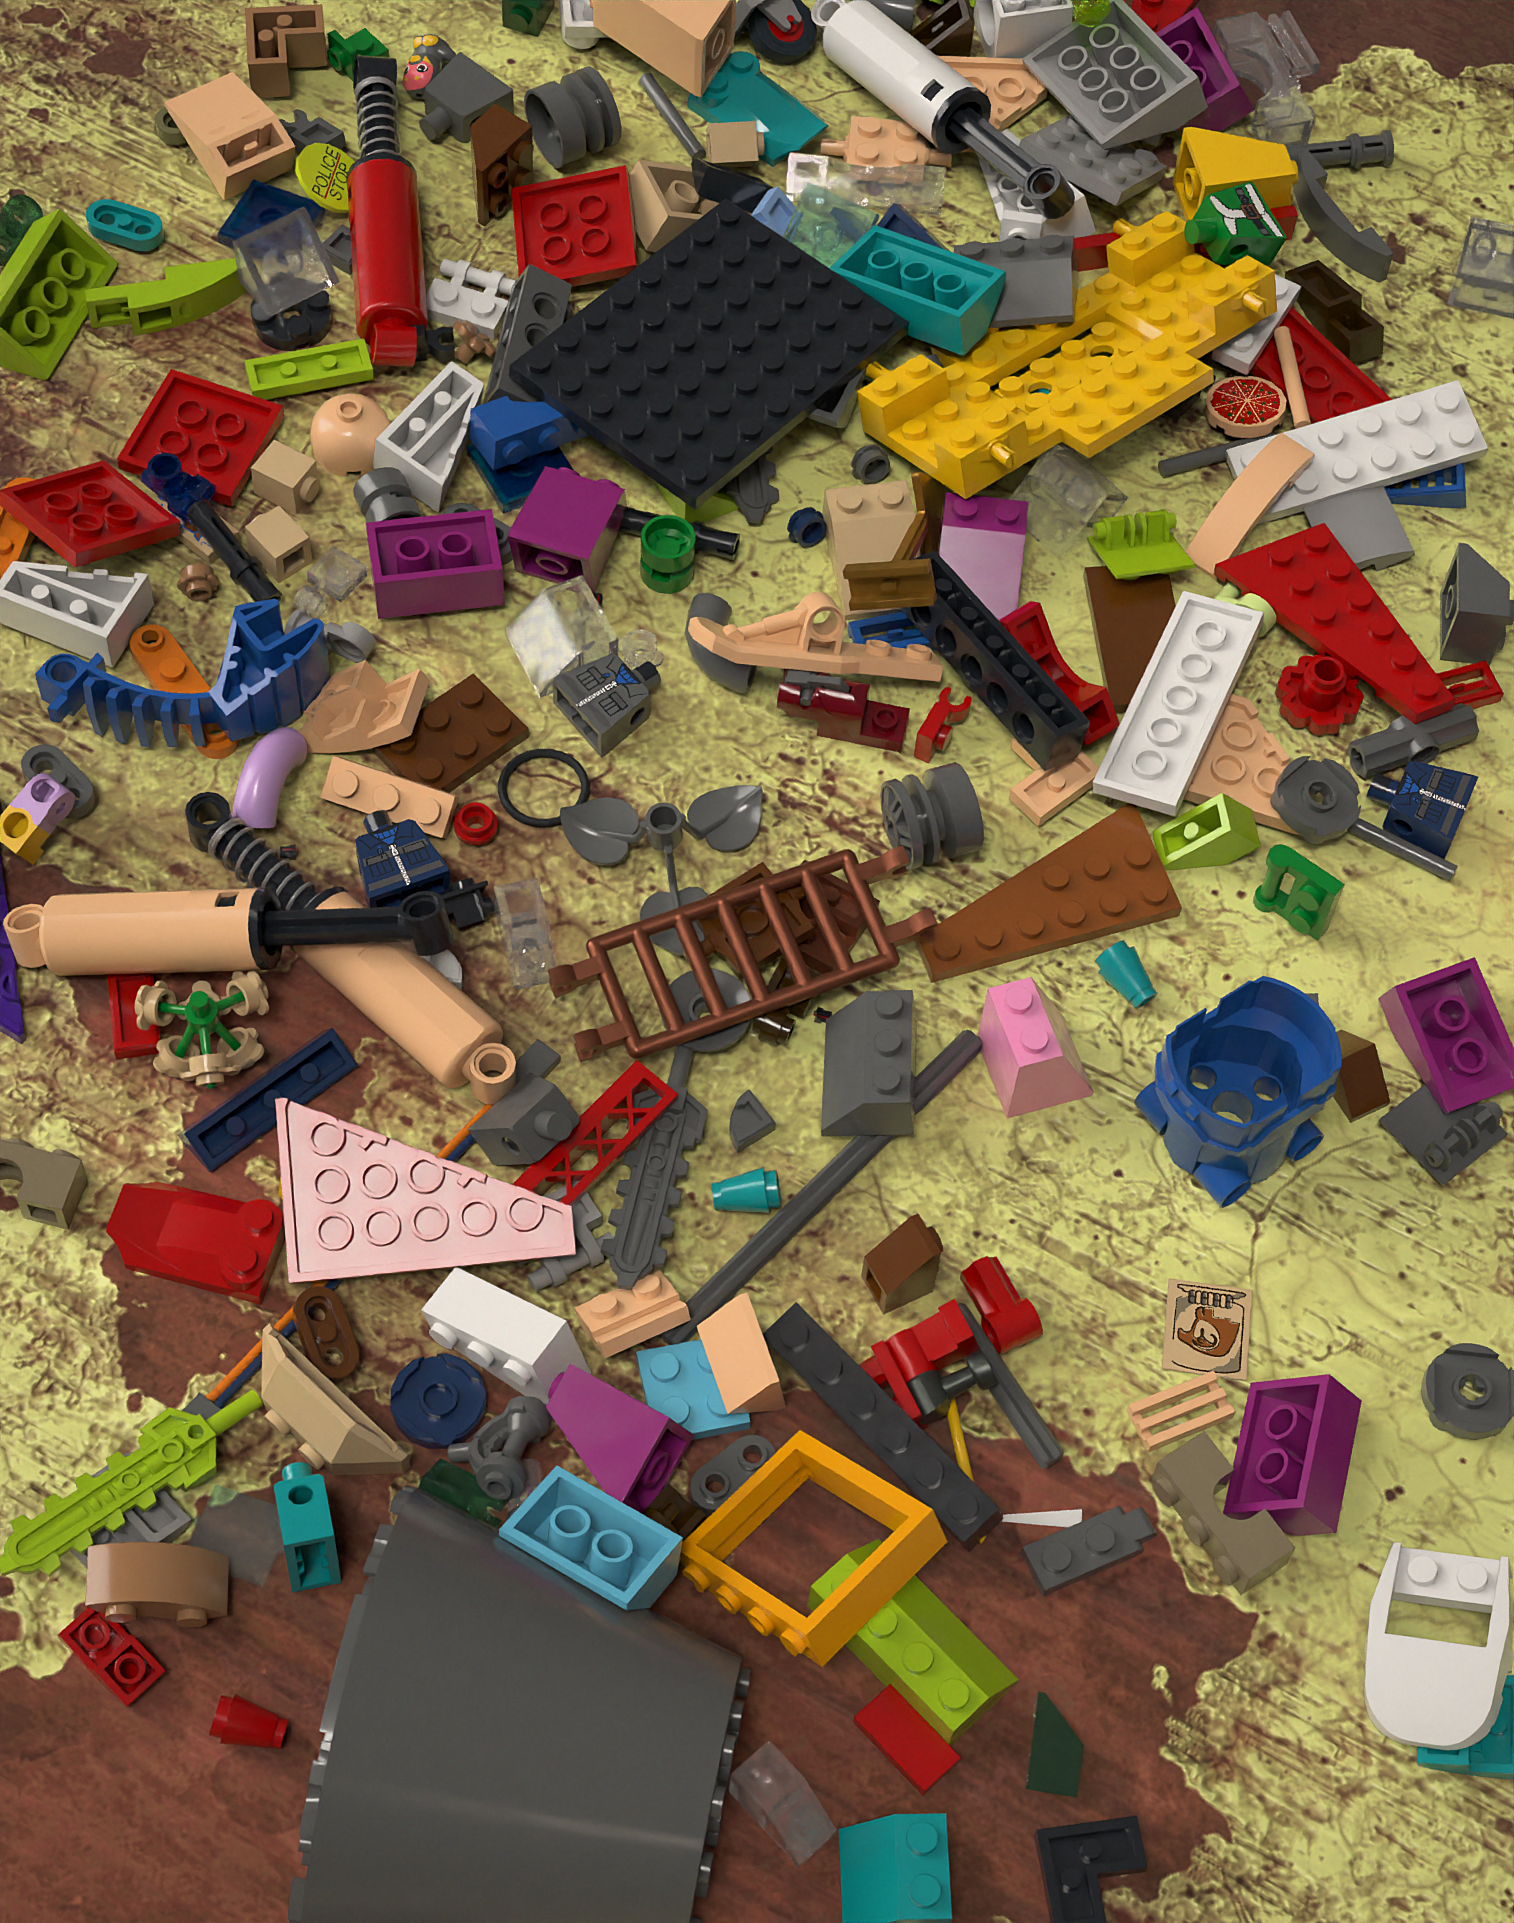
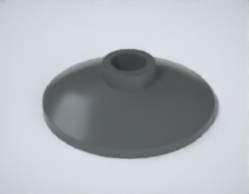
[661,968,751,1052]

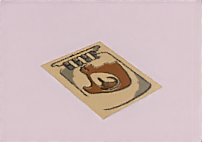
[1162,1278,1253,1381]

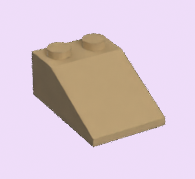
[629,160,752,252]
[822,480,920,620]

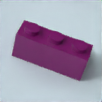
[1156,7,1255,131]
[366,509,505,619]
[1223,1374,1362,1536]

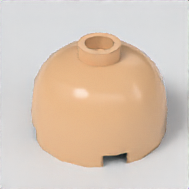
[310,393,390,477]

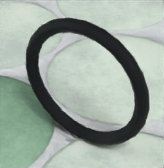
[498,748,590,827]

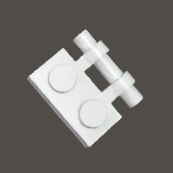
[426,259,515,340]

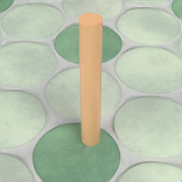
[1273,326,1311,429]

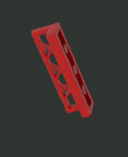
[512,1060,679,1207]

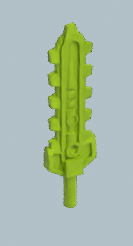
[0,1389,263,1577]

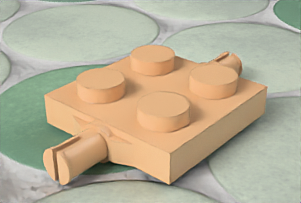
[820,116,952,187]

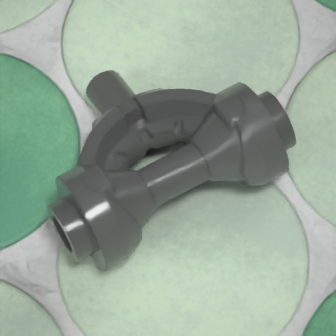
[448,1396,553,1500]

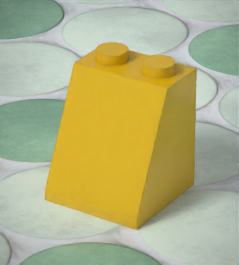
[1172,127,1298,221]

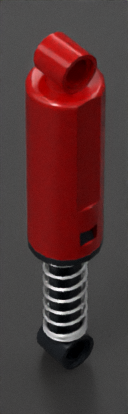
[346,54,428,368]

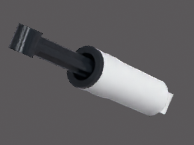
[811,0,1075,219]

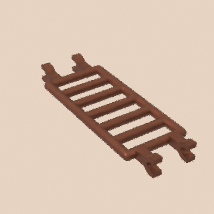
[548,845,938,1062]

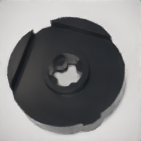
[251,275,332,351]

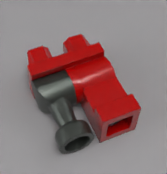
[859,1299,998,1430]

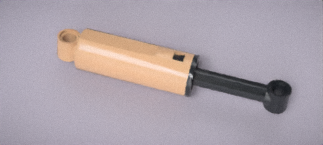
[3,887,453,976]

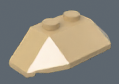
[261,1323,411,1475]

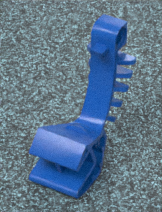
[35,599,331,748]

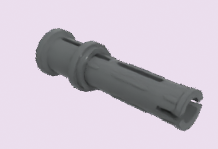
[1286,130,1394,169]

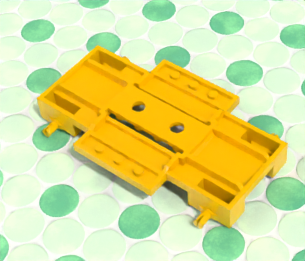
[857,211,1277,499]

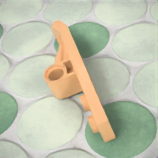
[688,592,943,682]

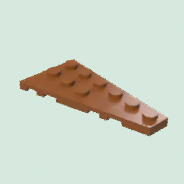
[916,803,1182,983]

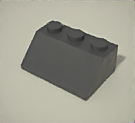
[954,235,1079,328]
[821,990,917,1136]

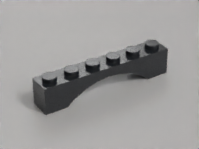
[763,1302,1004,1552]

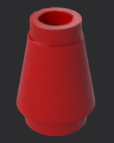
[209,1693,289,1750]

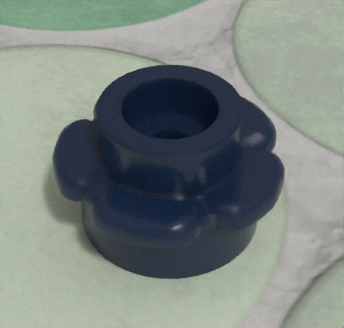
[787,507,826,547]

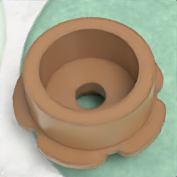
[177,564,219,601]

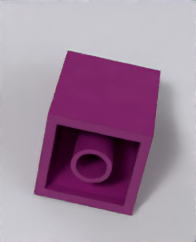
[508,466,627,594]
[546,1363,694,1513]

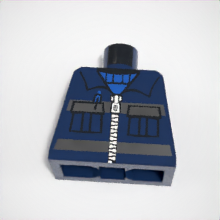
[1366,761,1478,859]
[355,810,450,908]

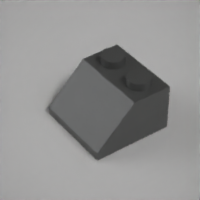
[1440,543,1514,666]

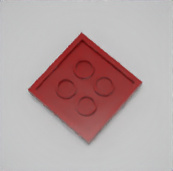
[511,165,639,287]
[117,369,284,507]
[0,460,181,568]

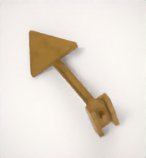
[843,472,945,611]

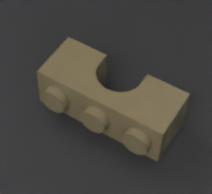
[0,1138,88,1230]
[1151,1431,1295,1595]

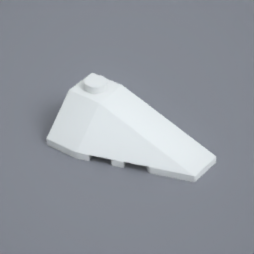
[977,129,1096,238]

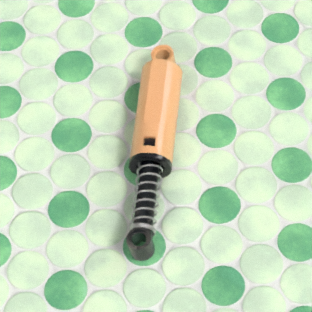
[185,792,516,1105]

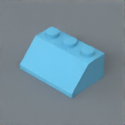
[499,1466,683,1610]

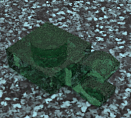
[418,1458,509,1528]

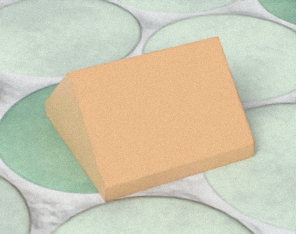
[697,1293,786,1414]

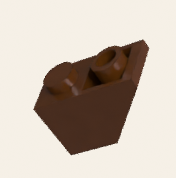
[861,1213,943,1315]

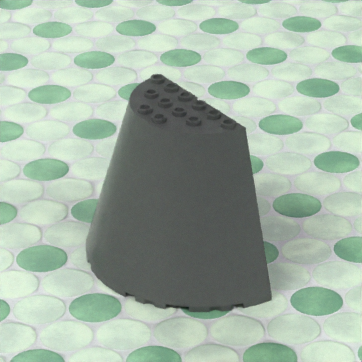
[287,1485,752,1923]

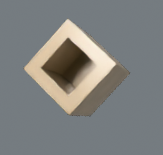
[706,121,764,168]
[251,440,320,514]
[245,505,312,583]

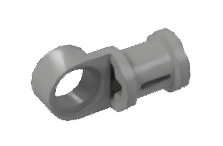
[284,608,376,663]

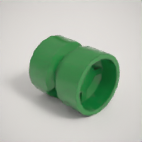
[640,515,696,594]

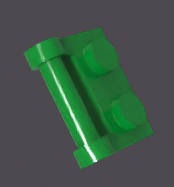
[1253,844,1345,941]

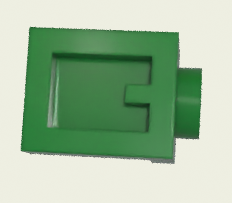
[327,28,389,81]

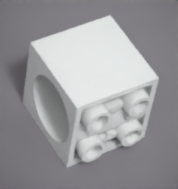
[973,0,1074,58]

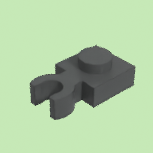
[279,109,346,153]

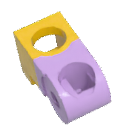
[0,773,75,865]

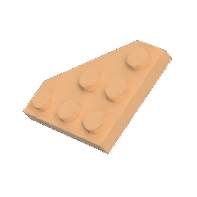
[935,56,1047,153]
[1184,694,1312,835]

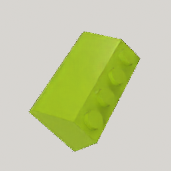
[0,208,119,381]
[807,1539,1019,1746]

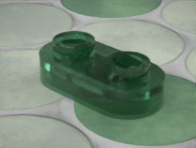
[0,194,43,266]

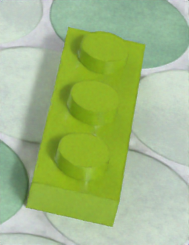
[244,339,374,400]

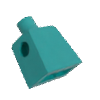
[274,1462,342,1593]

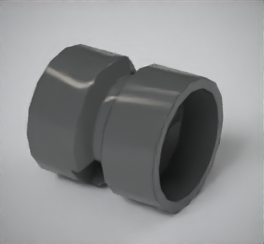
[353,467,422,523]

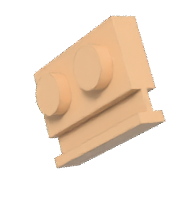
[574,1270,691,1359]

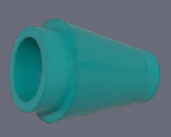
[1095,940,1157,1009]
[712,1167,781,1213]

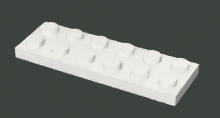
[1225,380,1488,525]
[1093,591,1264,816]

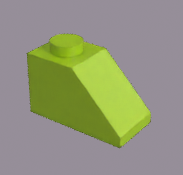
[1152,793,1261,871]

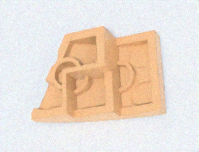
[298,660,430,754]

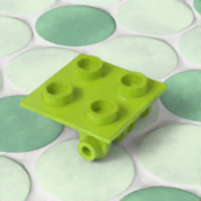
[1087,509,1195,580]

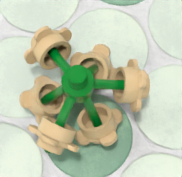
[135,971,269,1089]

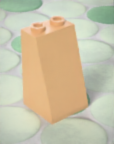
[590,0,736,97]

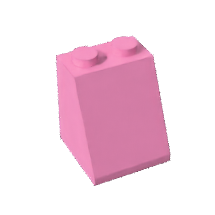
[978,977,1093,1118]

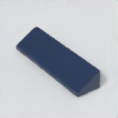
[178,1028,358,1172]

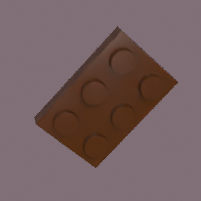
[373,673,529,793]

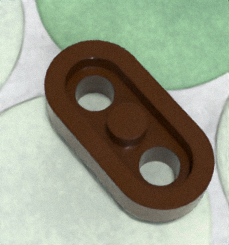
[293,1286,359,1383]

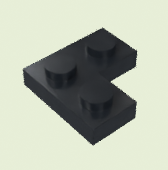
[1034,1816,1148,1923]

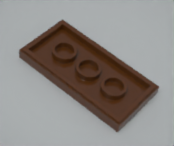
[1083,566,1176,713]

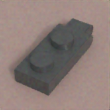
[1021,1506,1157,1597]

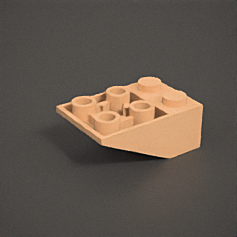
[164,72,295,200]

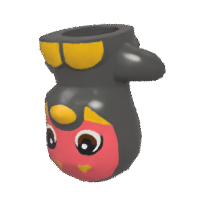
[402,34,457,99]

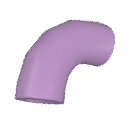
[232,727,307,828]

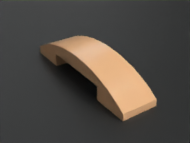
[1185,432,1315,581]

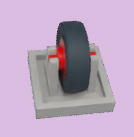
[734,0,817,64]

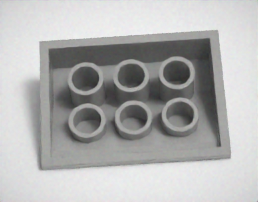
[1022,0,1208,149]

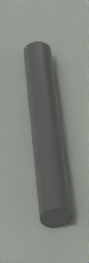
[639,73,706,159]
[1158,432,1274,477]
[1347,817,1458,881]

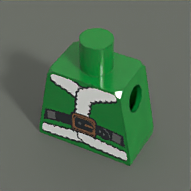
[1184,182,1287,266]

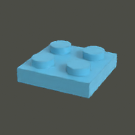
[636,1339,751,1440]

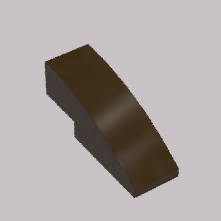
[1285,260,1384,364]

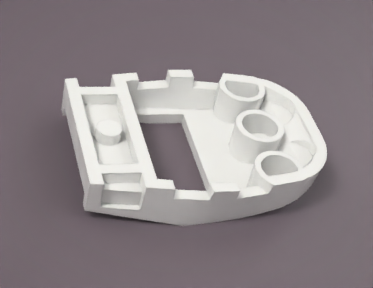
[1364,1542,1514,1750]

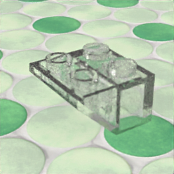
[1447,216,1514,319]
[1010,444,1128,560]
[505,575,618,698]

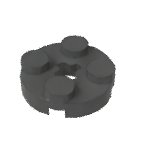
[1270,756,1361,844]
[1421,1343,1514,1440]

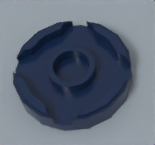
[390,1354,487,1449]

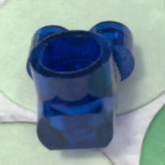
[141,453,216,521]

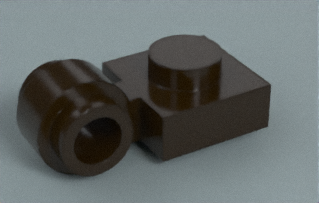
[752,958,822,1046]

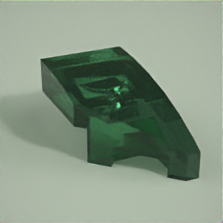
[1025,1691,1083,1797]

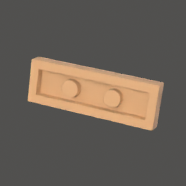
[320,756,459,838]

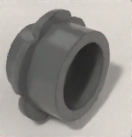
[851,444,890,484]

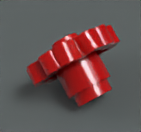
[1275,654,1364,735]

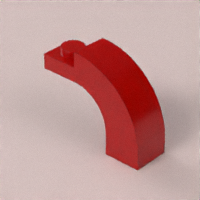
[999,601,1120,746]

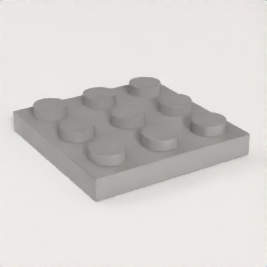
[1019,115,1167,206]

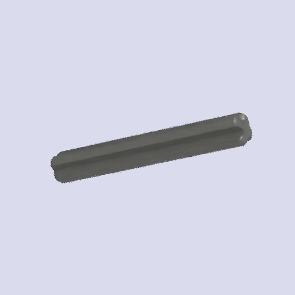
[958,1303,1064,1469]

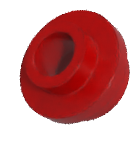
[454,802,498,845]

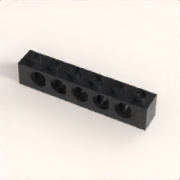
[900,550,1090,771]

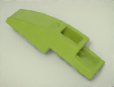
[85,257,249,336]

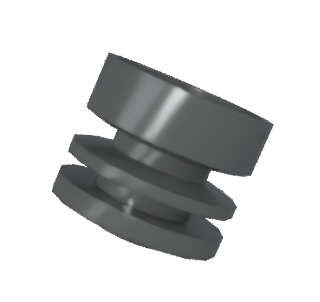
[524,66,622,168]
[880,762,984,871]

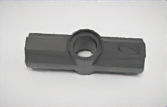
[1347,703,1479,778]

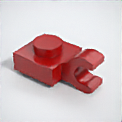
[914,687,972,764]

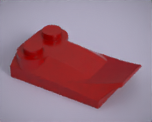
[106,1181,286,1305]

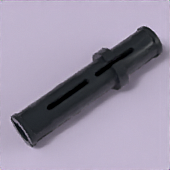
[185,499,282,602]
[618,507,740,560]

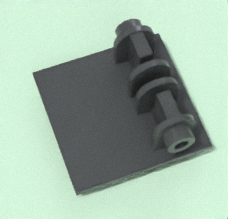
[1379,1084,1508,1186]

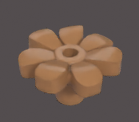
[453,320,496,364]

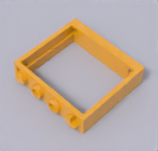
[680,1430,948,1667]

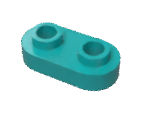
[86,199,164,251]

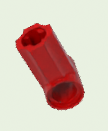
[960,1256,1043,1355]

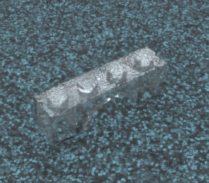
[1213,11,1316,146]
[785,153,946,215]

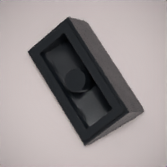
[691,158,773,213]

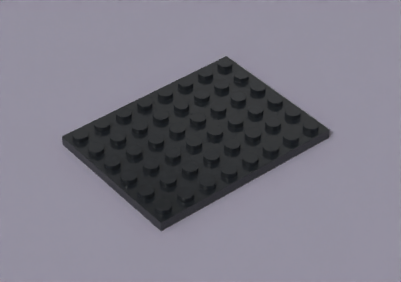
[509,199,909,510]

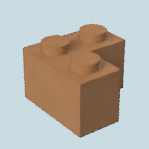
[245,4,327,98]

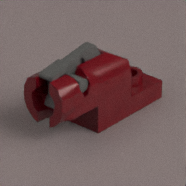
[777,668,910,753]

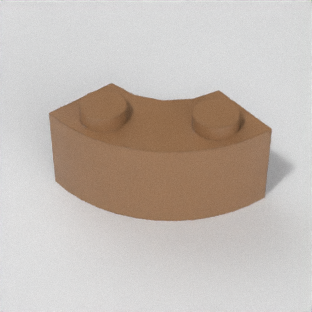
[85,1542,229,1627]

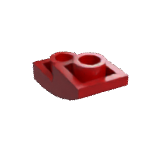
[58,1607,166,1708]

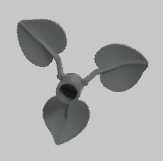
[560,785,763,956]

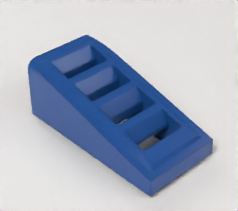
[1384,463,1466,508]

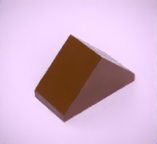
[1333,1029,1390,1123]

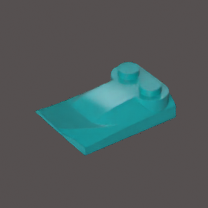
[688,51,829,167]

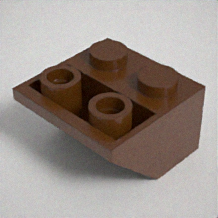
[470,103,534,227]

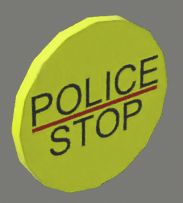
[295,143,355,214]

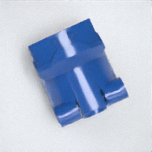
[1134,976,1342,1208]

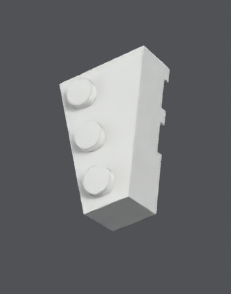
[373,361,484,513]
[0,561,154,668]
[421,1267,592,1405]

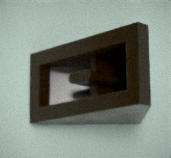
[909,0,975,57]

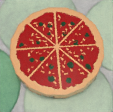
[1205,375,1286,439]

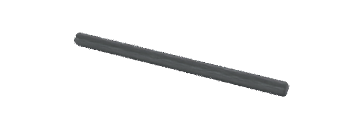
[660,1030,982,1345]

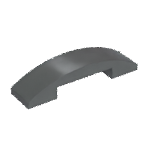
[1293,148,1394,283]

